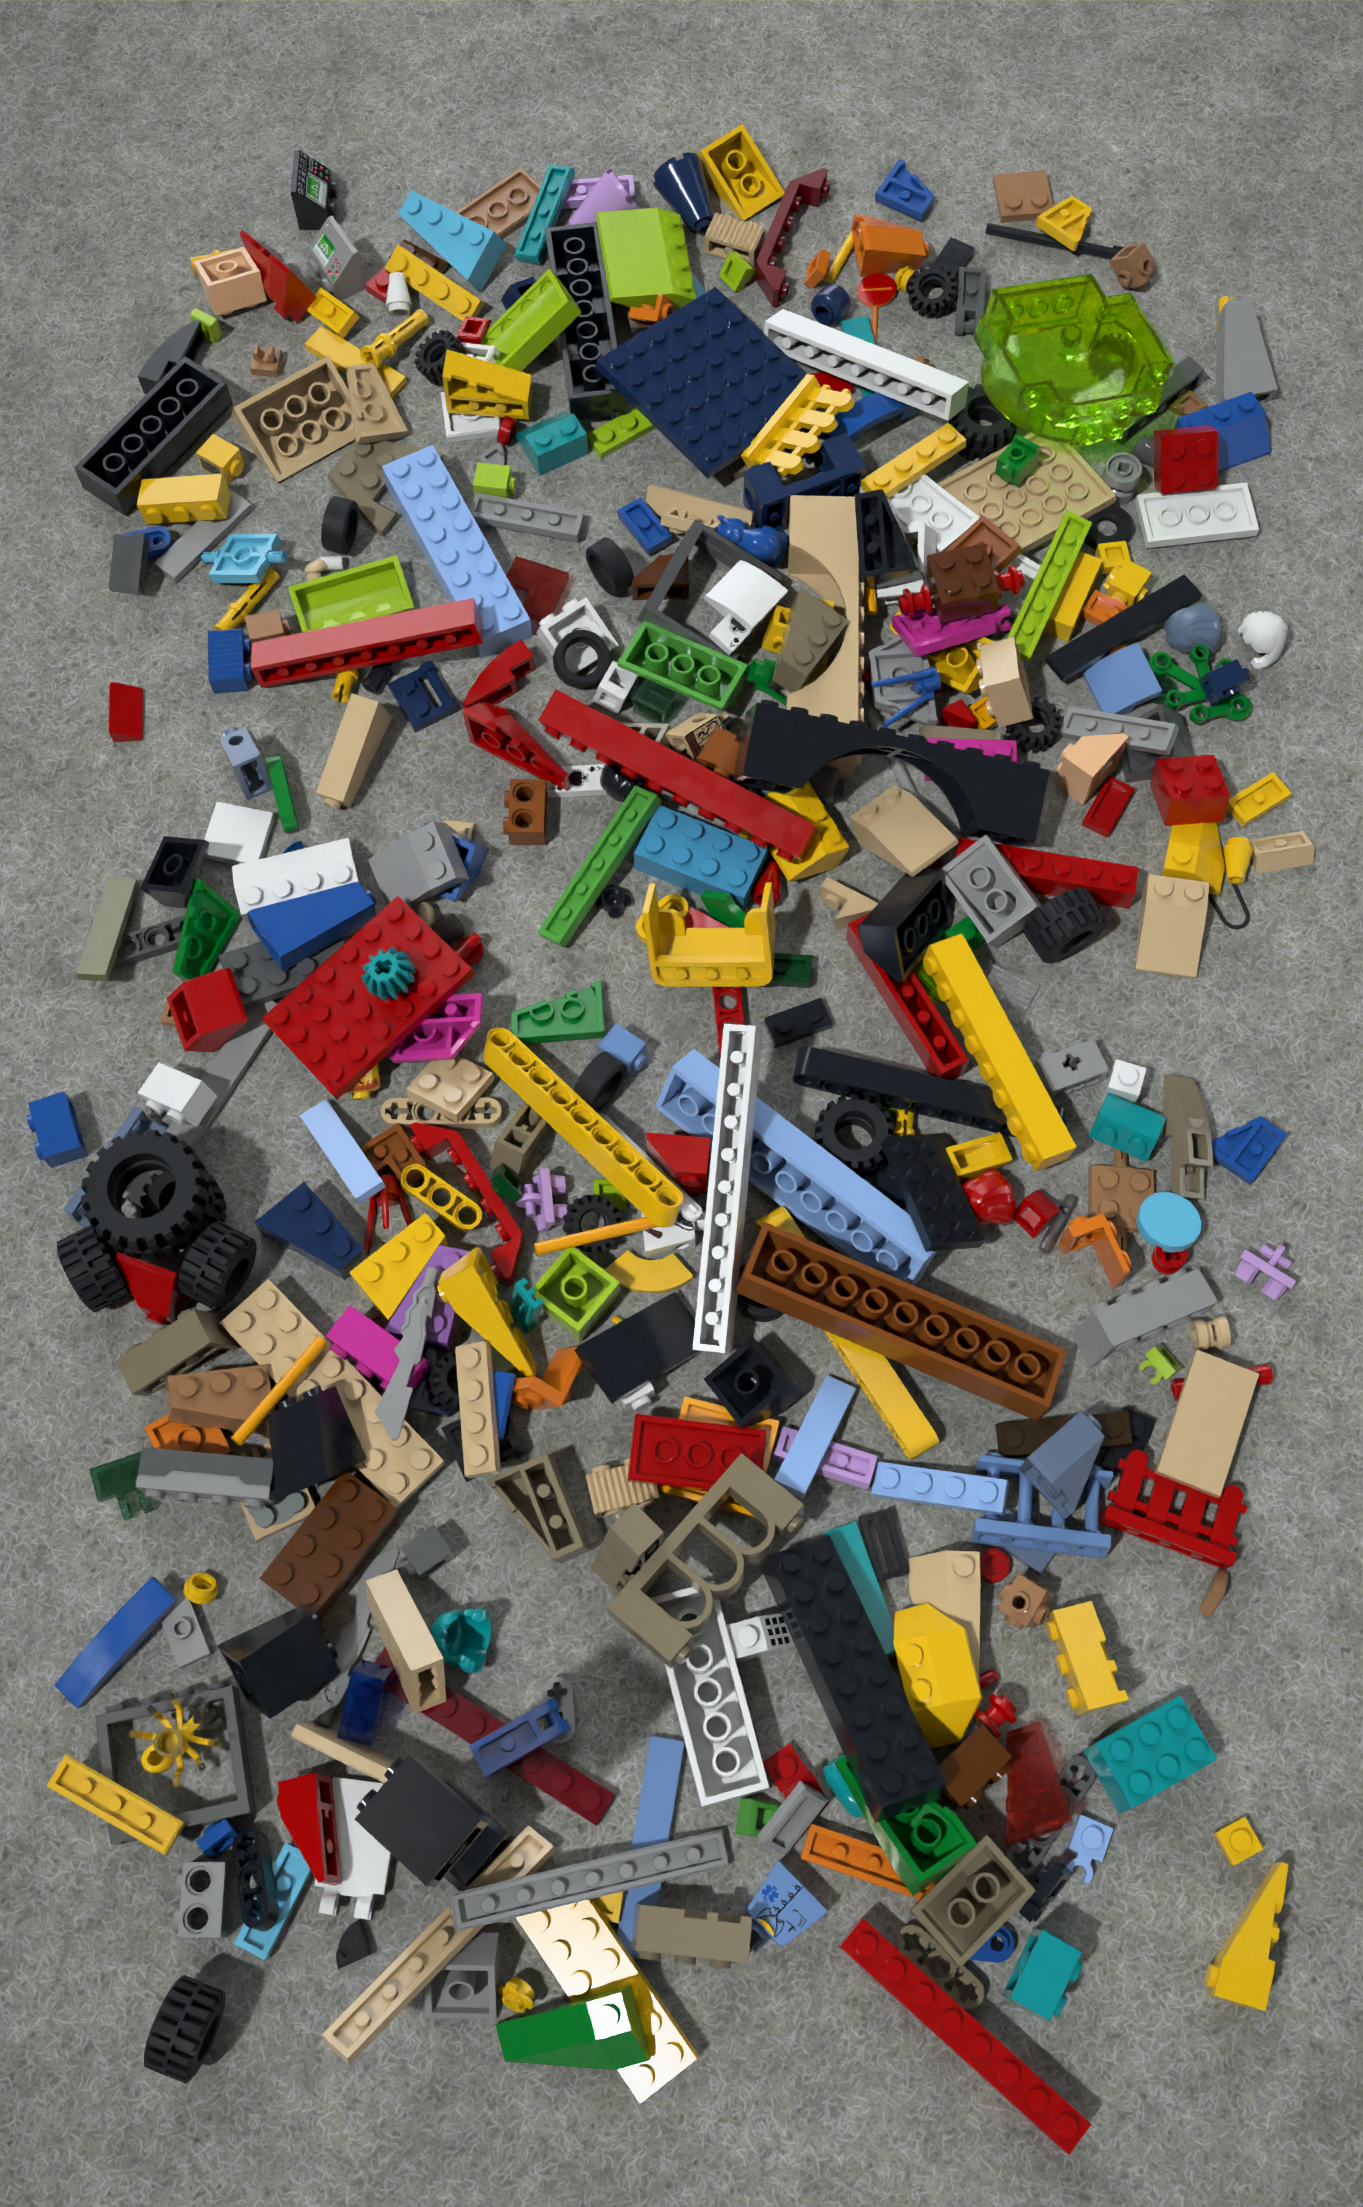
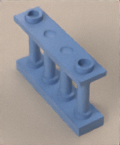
[971,1453,1113,1559]

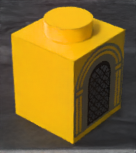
[196,434,244,484]

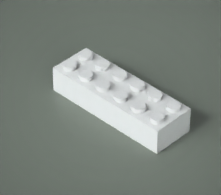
[650,1581,769,1809]

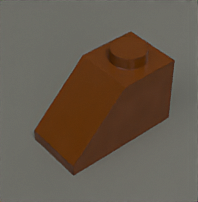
[632,553,689,600]

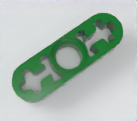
[266,754,299,833]

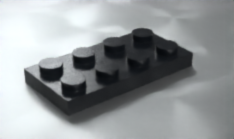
[881,1134,985,1252]

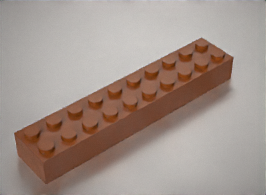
[735,1222,1067,1420]

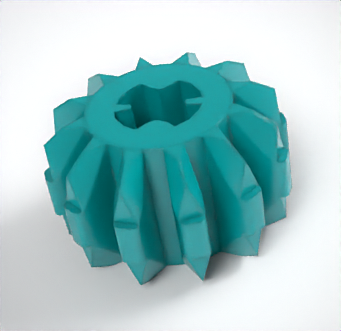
[361,946,416,1002]

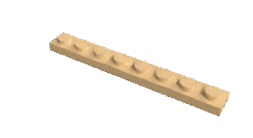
[322,1825,554,2065]

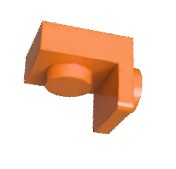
[628,294,674,327]

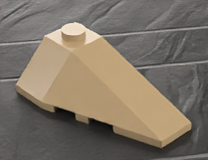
[908,1551,981,1681]

